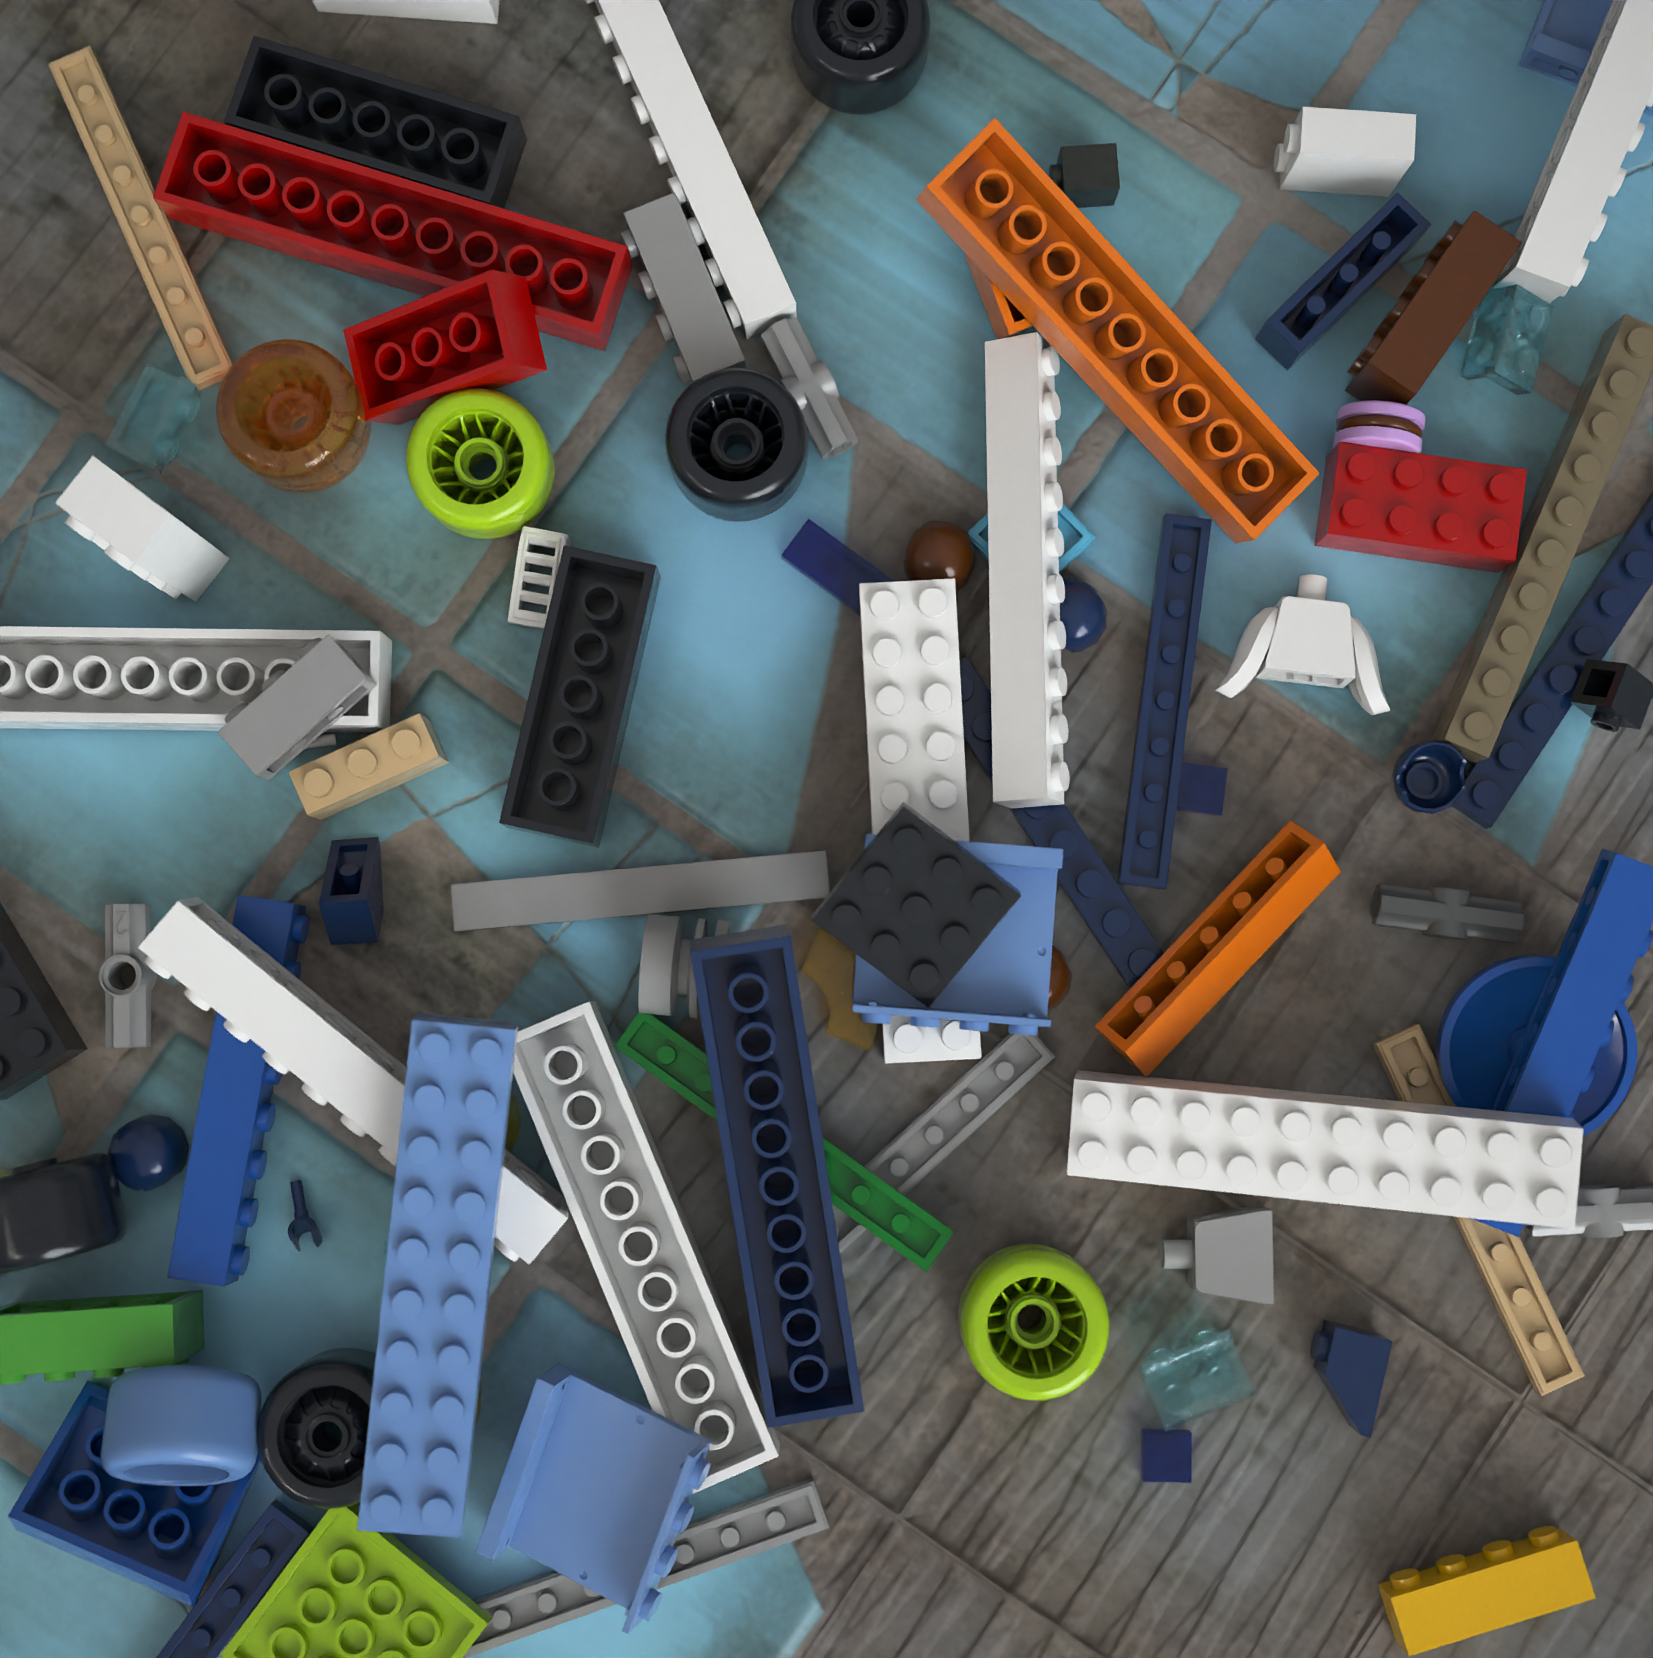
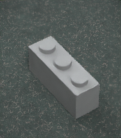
[218,634,377,780]

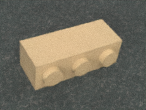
[289,713,449,820]

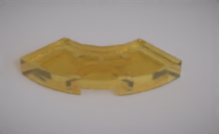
[801,928,877,1051]

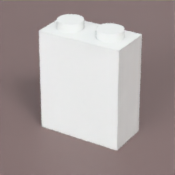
[1274,107,1416,197]

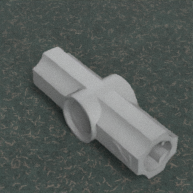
[761,317,858,460]
[99,904,157,1048]
[1524,1185,1653,1238]

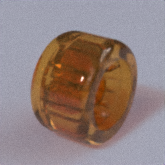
[216,339,371,493]

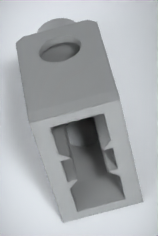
[1160,1206,1274,1304]

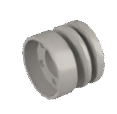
[638,914,731,1018]

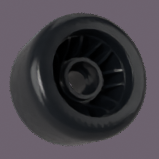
[791,0,930,115]
[665,368,808,522]
[0,1153,128,1275]
[257,1348,376,1509]

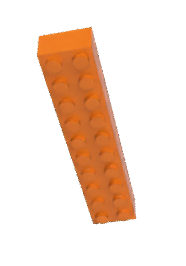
[916,118,1320,544]

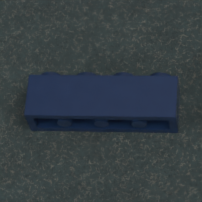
[1255,192,1431,370]

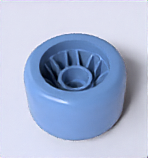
[101,1365,262,1486]

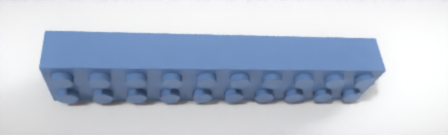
[357,1013,518,1538]

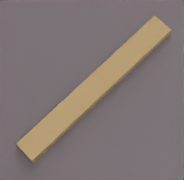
[48,45,238,392]
[1372,1024,1585,1396]

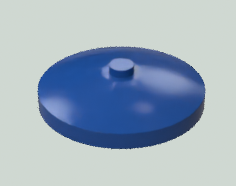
[1436,954,1638,1136]

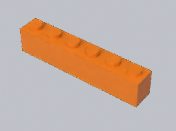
[1094,820,1341,1077]

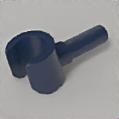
[287,1180,322,1252]

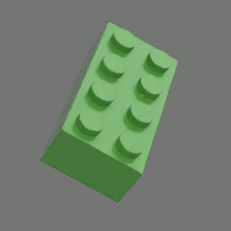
[0,1290,205,1385]

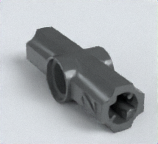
[1370,884,1525,943]

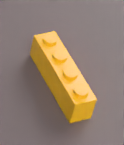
[1378,1526,1596,1656]

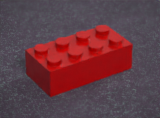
[343,269,547,425]
[1314,442,1527,573]

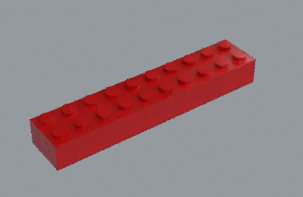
[153,111,633,351]

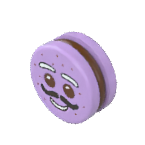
[1333,400,1426,453]

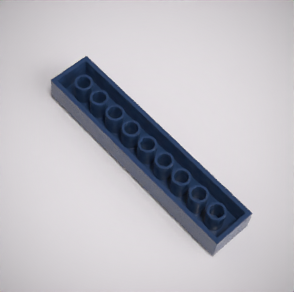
[690,924,864,1428]

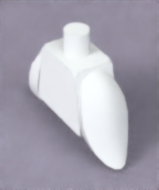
[1215,574,1390,715]

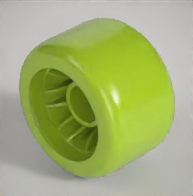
[406,388,555,539]
[958,1244,1109,1401]

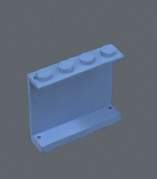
[852,834,1063,1035]
[475,1363,712,1634]

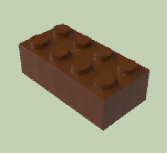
[1344,210,1522,405]

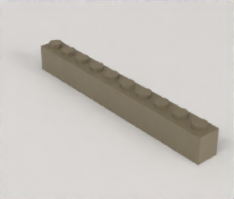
[1431,314,1653,764]

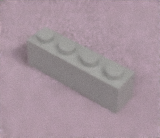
[620,192,746,384]

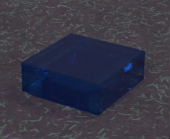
[1176,762,1228,816]
[1141,1429,1192,1483]

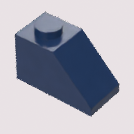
[319,837,384,945]
[1310,1320,1393,1438]

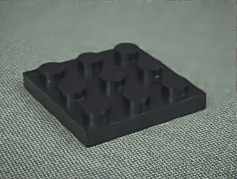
[812,802,1021,1008]

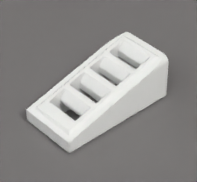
[507,526,572,630]

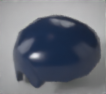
[1060,579,1107,653]
[1392,740,1467,814]
[107,1114,189,1191]

